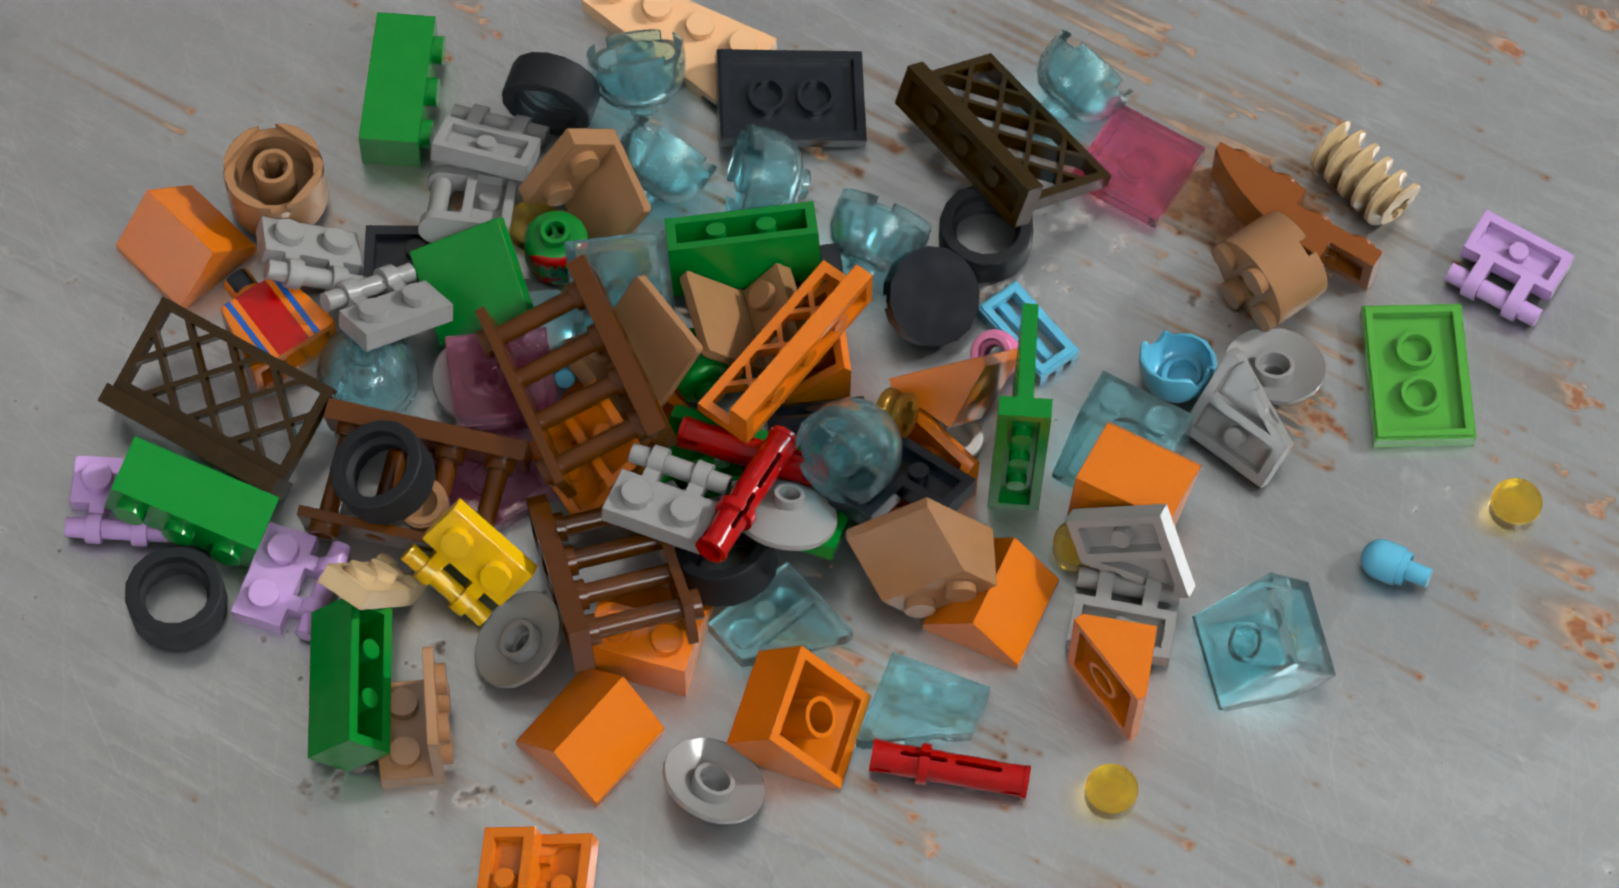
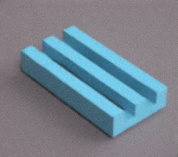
[976,281,1080,386]

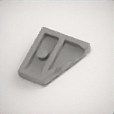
[1180,347,1294,488]
[1066,504,1196,598]

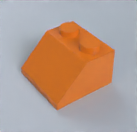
[592,574,715,697]
[726,645,871,789]

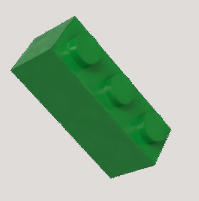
[358,12,446,168]
[664,201,821,297]
[105,436,280,568]
[308,598,392,772]

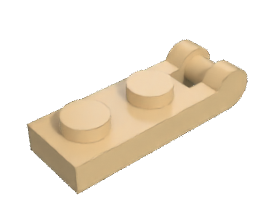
[318,552,426,610]

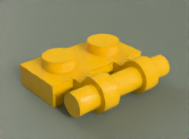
[400,498,538,626]

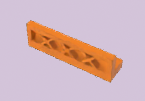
[698,260,873,444]

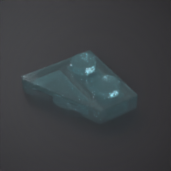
[708,561,853,668]
[856,652,991,749]

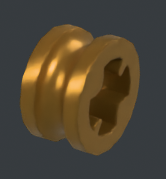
[873,387,919,439]

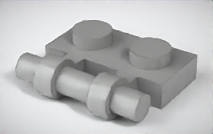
[430,104,550,182]
[256,216,366,292]
[320,263,453,352]
[602,443,733,554]
[1065,566,1180,667]

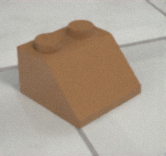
[846,497,997,618]

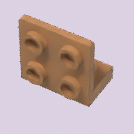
[518,128,651,267]
[680,263,807,376]
[561,275,703,420]
[379,646,454,789]

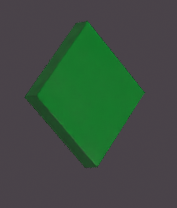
[409,217,534,347]

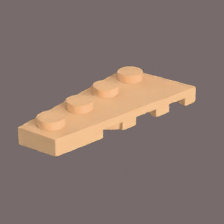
[582,0,777,106]

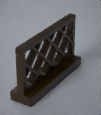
[895,53,1112,228]
[97,296,338,502]

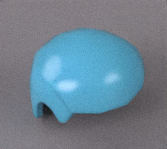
[1139,330,1217,404]

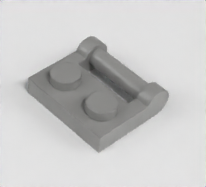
[418,165,518,243]

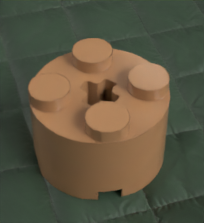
[223,123,329,235]
[1211,211,1327,332]

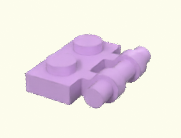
[1445,209,1575,327]
[64,456,170,547]
[231,522,352,641]

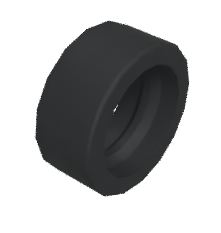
[502,52,601,136]
[938,185,1034,283]
[330,420,436,525]
[675,533,778,607]
[125,546,228,651]

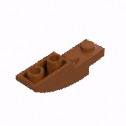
[1211,142,1383,290]

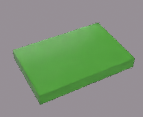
[1359,304,1477,448]

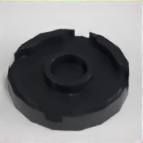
[883,246,980,347]

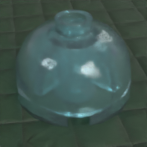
[586,29,686,117]
[1037,29,1134,124]
[620,113,717,206]
[725,124,811,211]
[829,188,932,279]
[316,330,418,413]
[795,397,903,504]

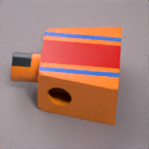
[221,269,339,392]

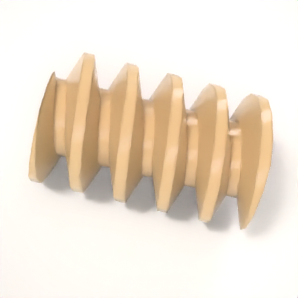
[1310,120,1421,225]

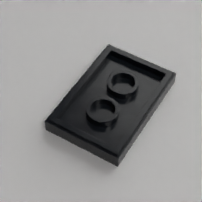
[715,49,867,148]

